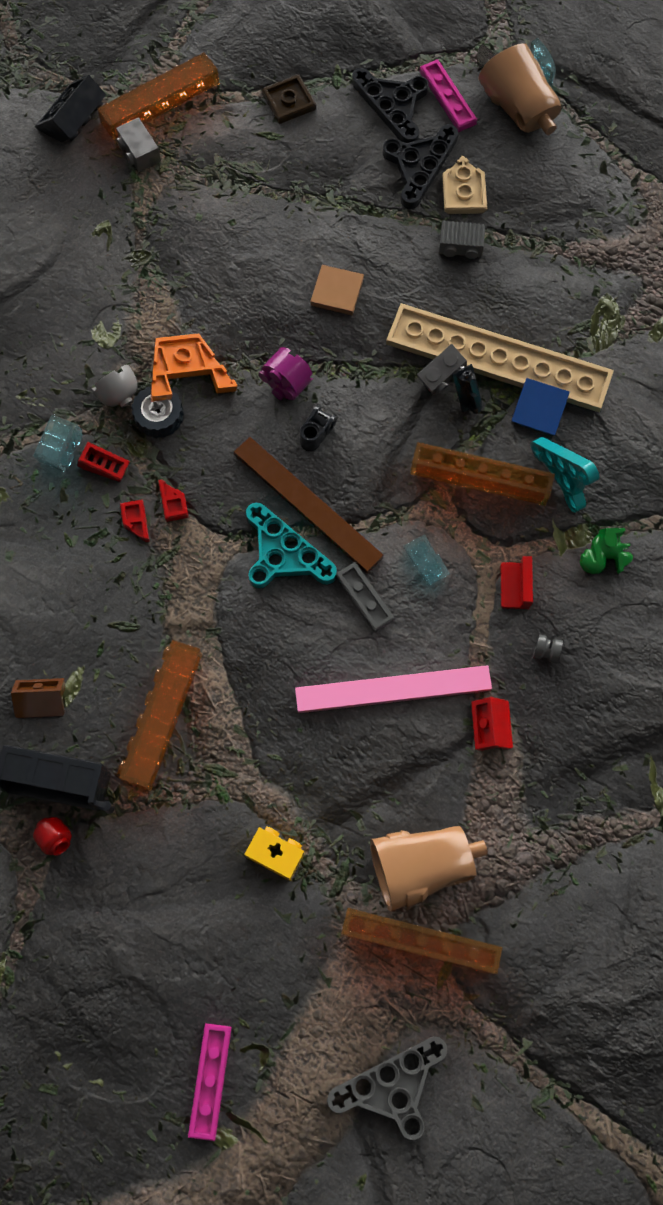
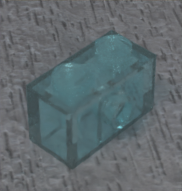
[33,415,83,472]

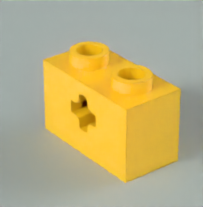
[244,827,305,881]

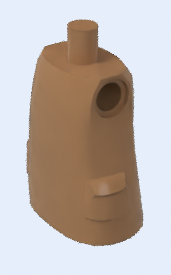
[479,43,561,135]
[370,826,488,912]

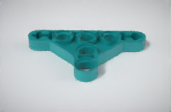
[530,437,600,513]
[246,503,337,588]

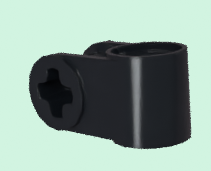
[300,406,338,451]

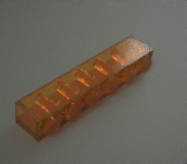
[97,52,219,140]
[410,442,555,506]
[118,640,202,792]
[341,908,503,975]

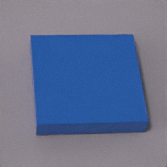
[511,378,570,436]

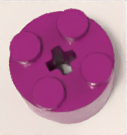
[258,347,313,400]

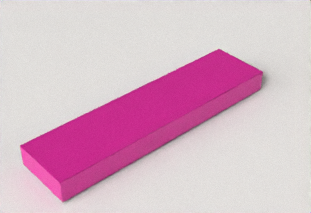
[419,59,477,132]
[188,1023,232,1141]

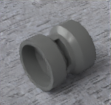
[533,634,563,664]

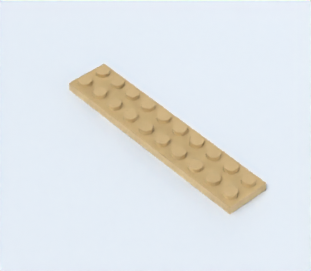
[386,303,614,413]

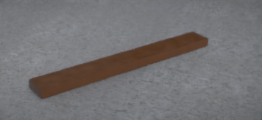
[234,437,384,574]

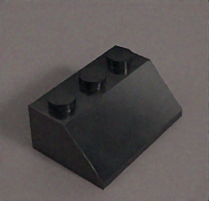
[34,75,106,142]

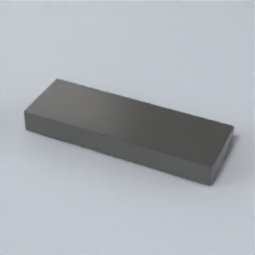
[336,562,395,633]

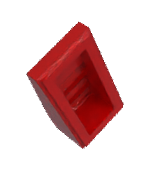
[77,442,130,482]

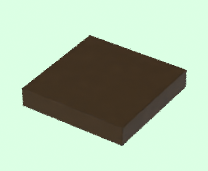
[261,74,317,124]

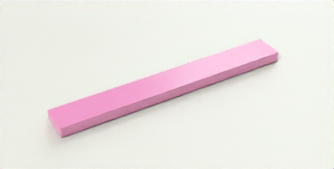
[295,665,492,713]

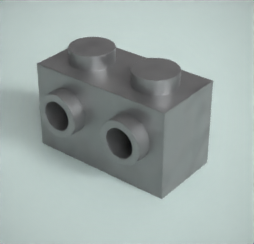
[417,344,467,395]

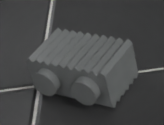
[439,220,485,259]

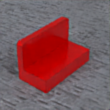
[500,556,533,609]
[471,697,513,751]

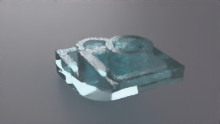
[530,38,556,86]
[403,534,450,585]

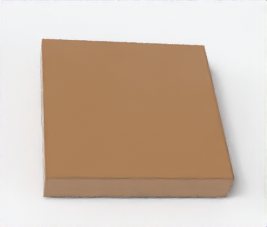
[310,265,364,315]

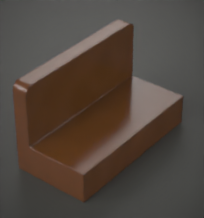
[11,678,66,718]

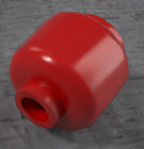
[33,817,72,856]

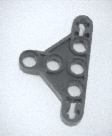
[327,1036,447,1140]

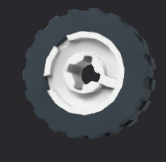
[132,387,184,438]

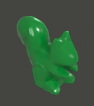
[580,528,633,574]

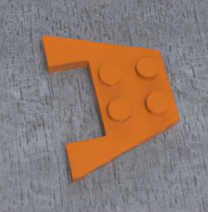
[151,334,237,402]

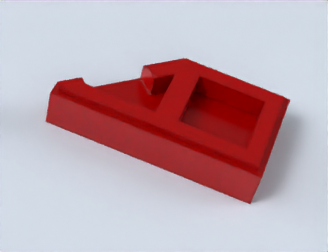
[158,479,189,522]
[120,500,150,542]

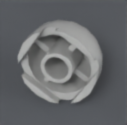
[91,365,138,408]

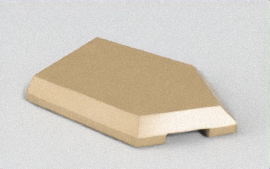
[442,156,487,214]

